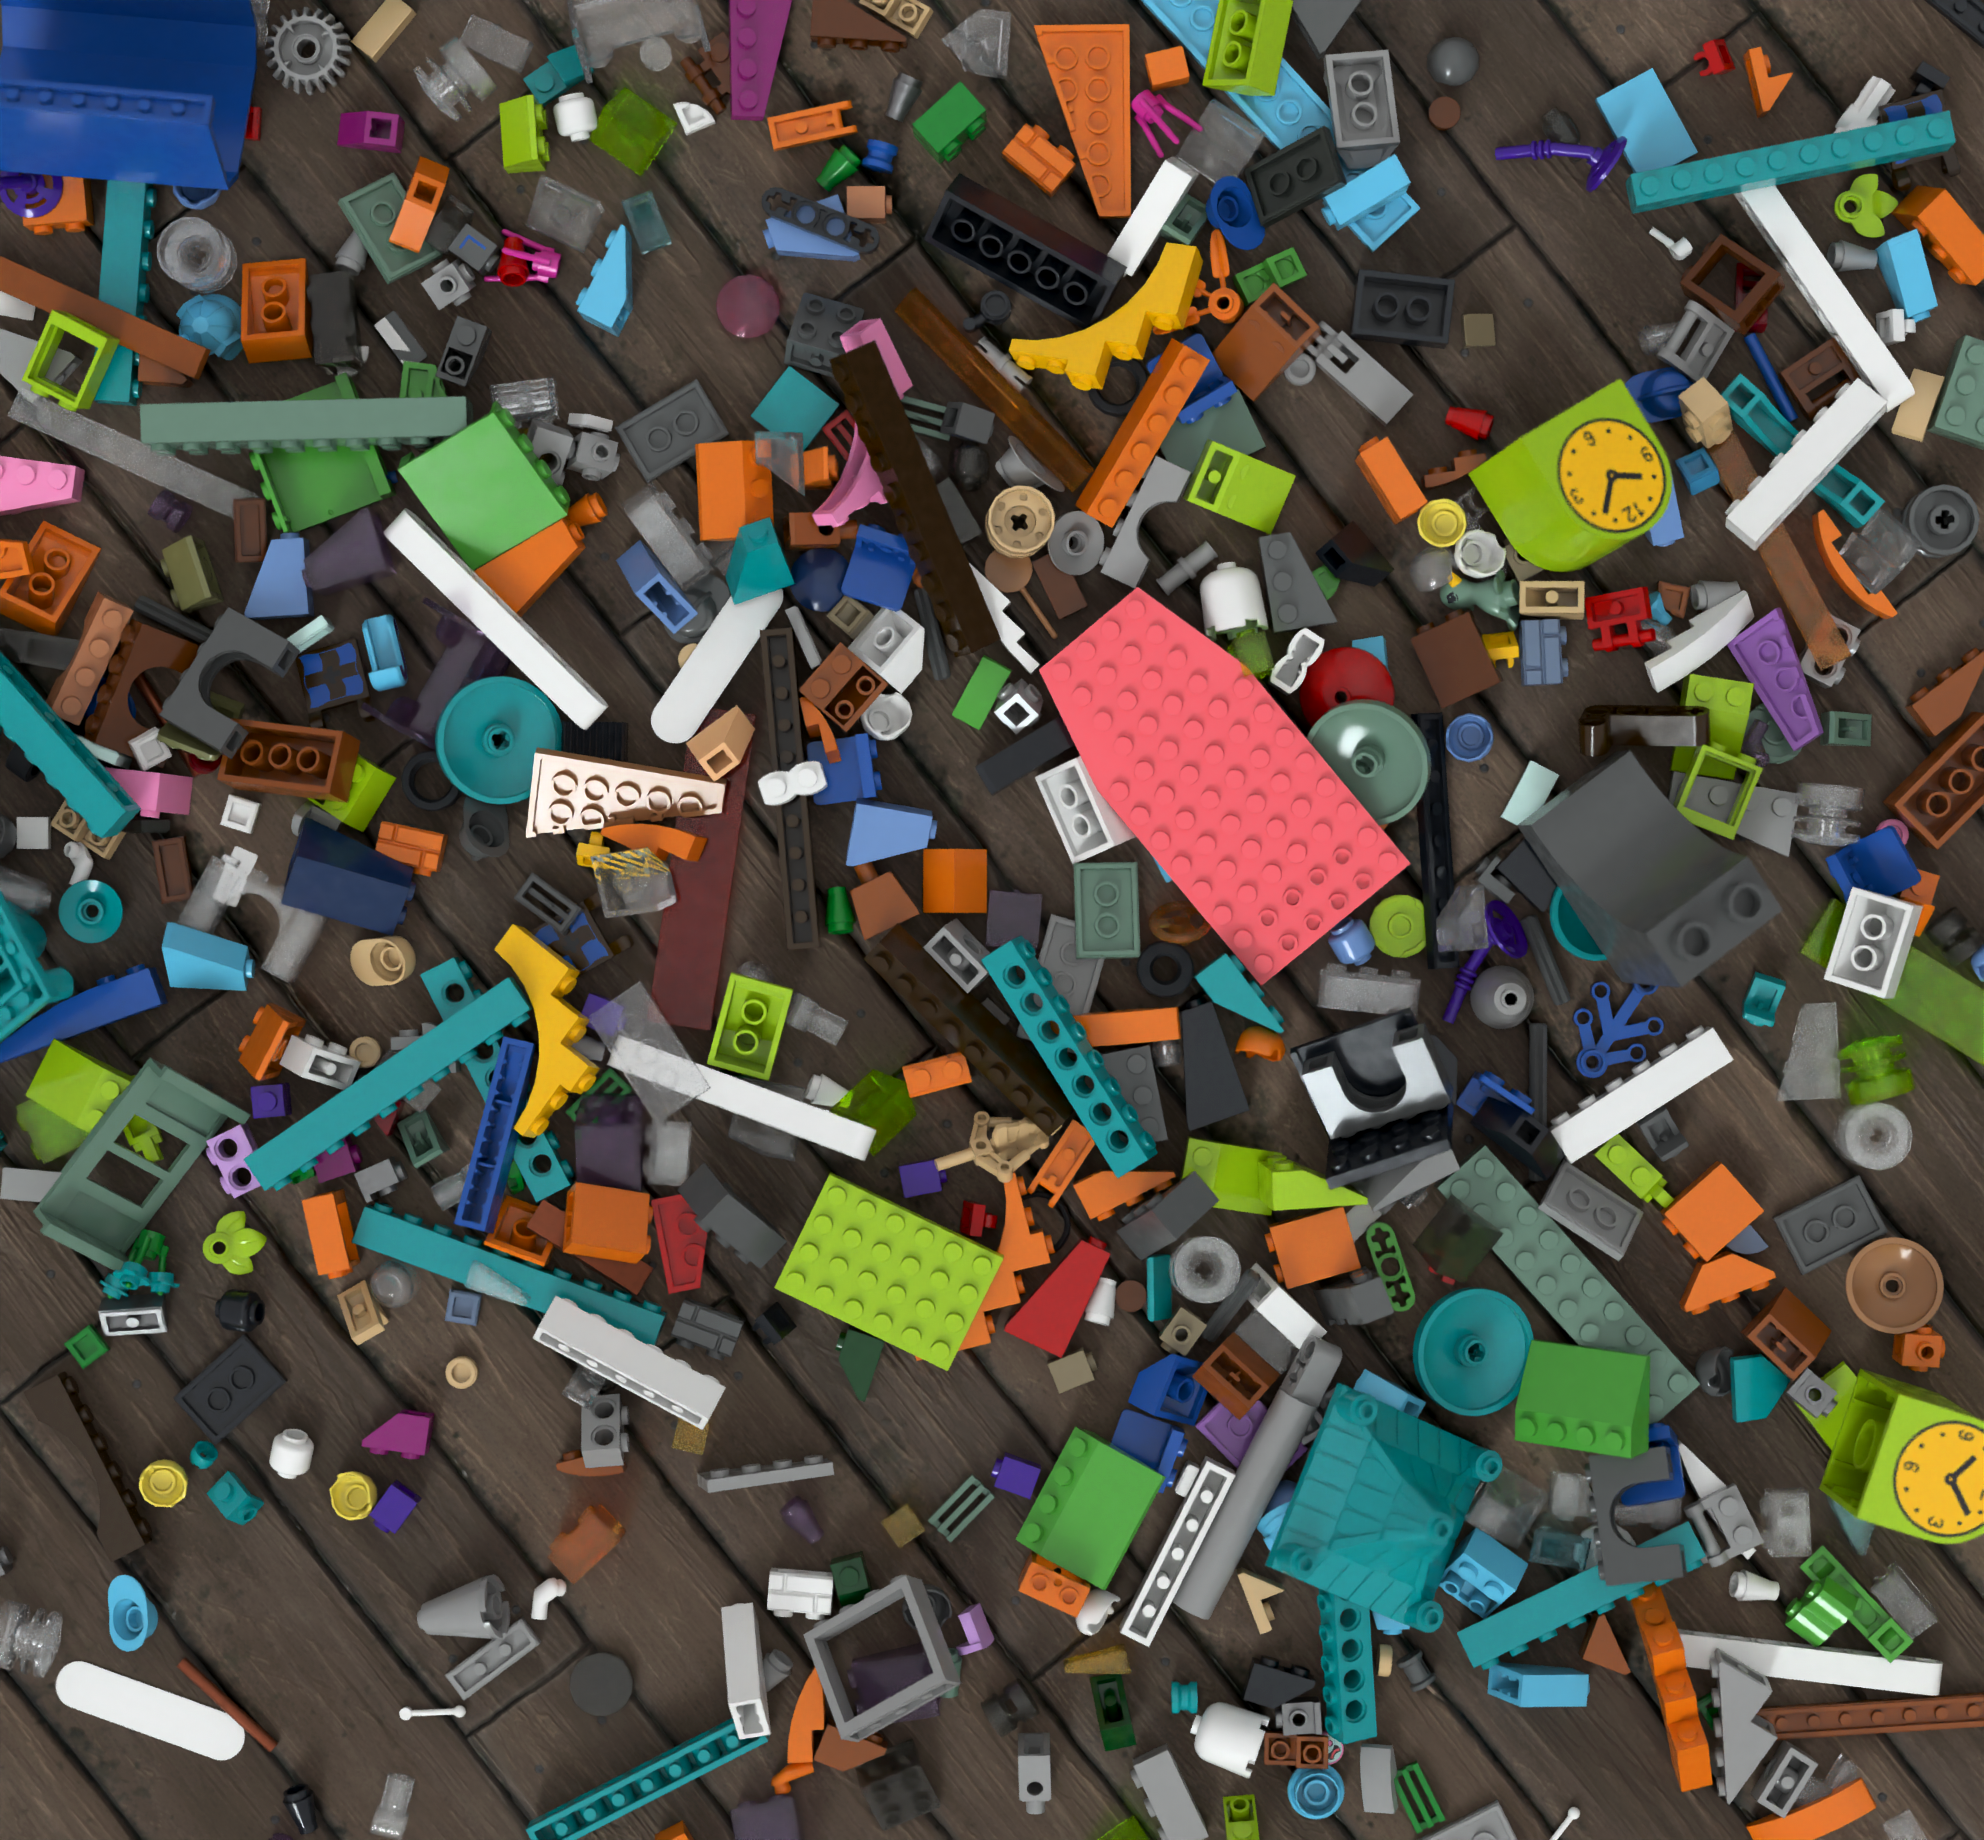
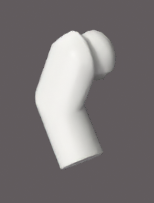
[64,841,94,885]
[531,1578,567,1620]

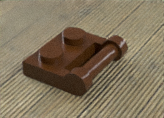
[1778,337,1862,421]

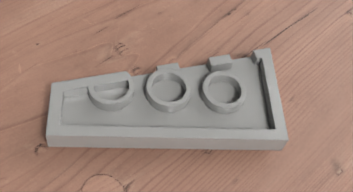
[1667,772,1800,857]
[697,1455,834,1493]

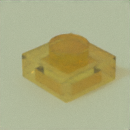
[672,1418,711,1455]
[881,1502,926,1549]

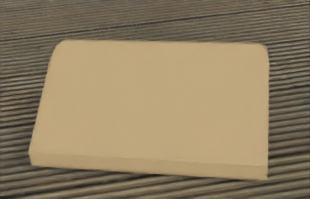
[351,0,416,63]

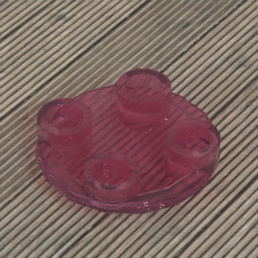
[716,274,780,338]

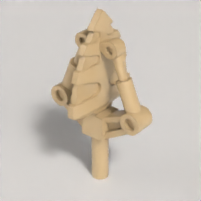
[934,1111,1062,1183]

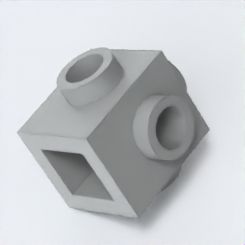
[421,258,476,310]
[566,431,620,481]
[994,678,1044,735]

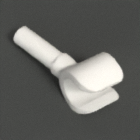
[1649,227,1693,261]

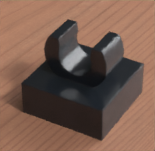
[1910,61,1950,96]
[752,1301,797,1345]

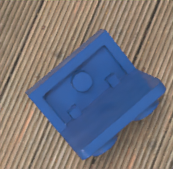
[1146,333,1238,424]
[841,524,916,612]
[807,733,882,805]
[1825,826,1921,903]
[1456,1070,1535,1116]
[1111,1409,1188,1494]
[1621,1423,1686,1507]

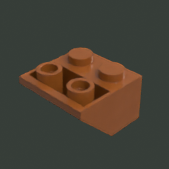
[798,642,889,733]
[1740,1286,1832,1381]
[1192,1332,1281,1420]

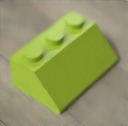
[1202,0,1293,96]

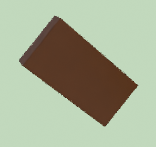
[232,497,267,563]
[1031,554,1088,620]
[152,836,195,904]

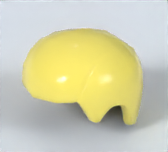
[1417,498,1467,548]
[139,1459,188,1507]
[329,1471,377,1521]

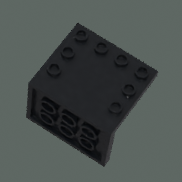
[1290,1007,1454,1190]

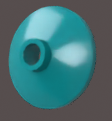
[59,880,123,943]

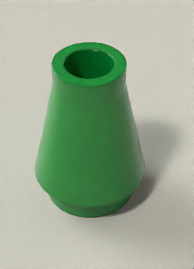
[816,144,862,192]
[824,887,856,935]

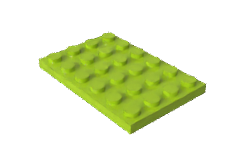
[774,1172,1004,1371]

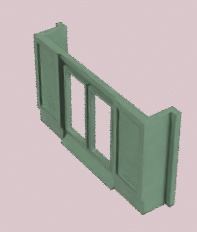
[33,1057,251,1270]

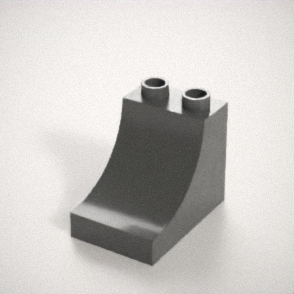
[1517,750,1783,988]

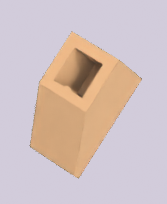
[686,705,755,782]

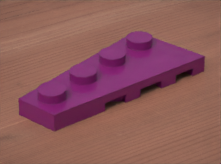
[729,0,792,121]

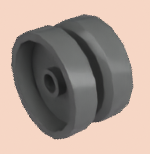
[1899,484,1980,559]

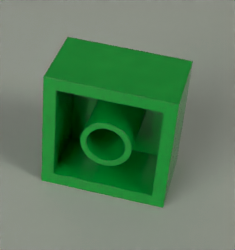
[912,81,987,165]

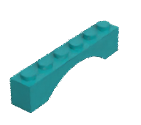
[1720,373,1885,529]

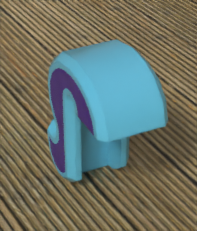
[362,614,408,692]

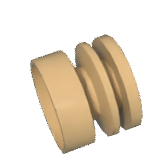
[984,485,1055,559]

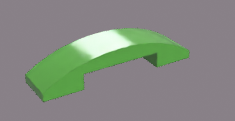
[1799,1545,1914,1663]

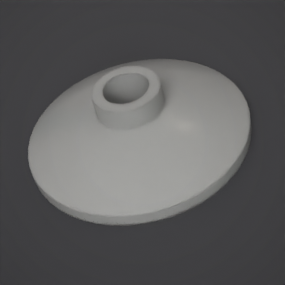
[1048,511,1105,575]

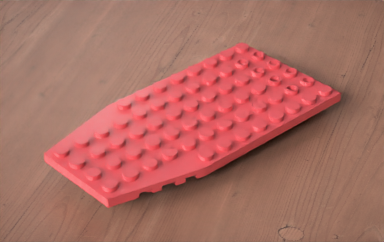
[1039,587,1411,986]

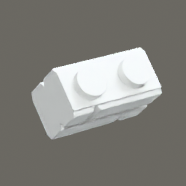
[767,1568,834,1620]

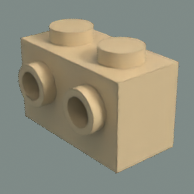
[1678,376,1733,449]

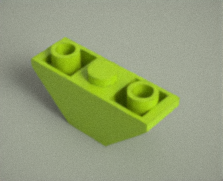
[1223,1794,1259,1840]

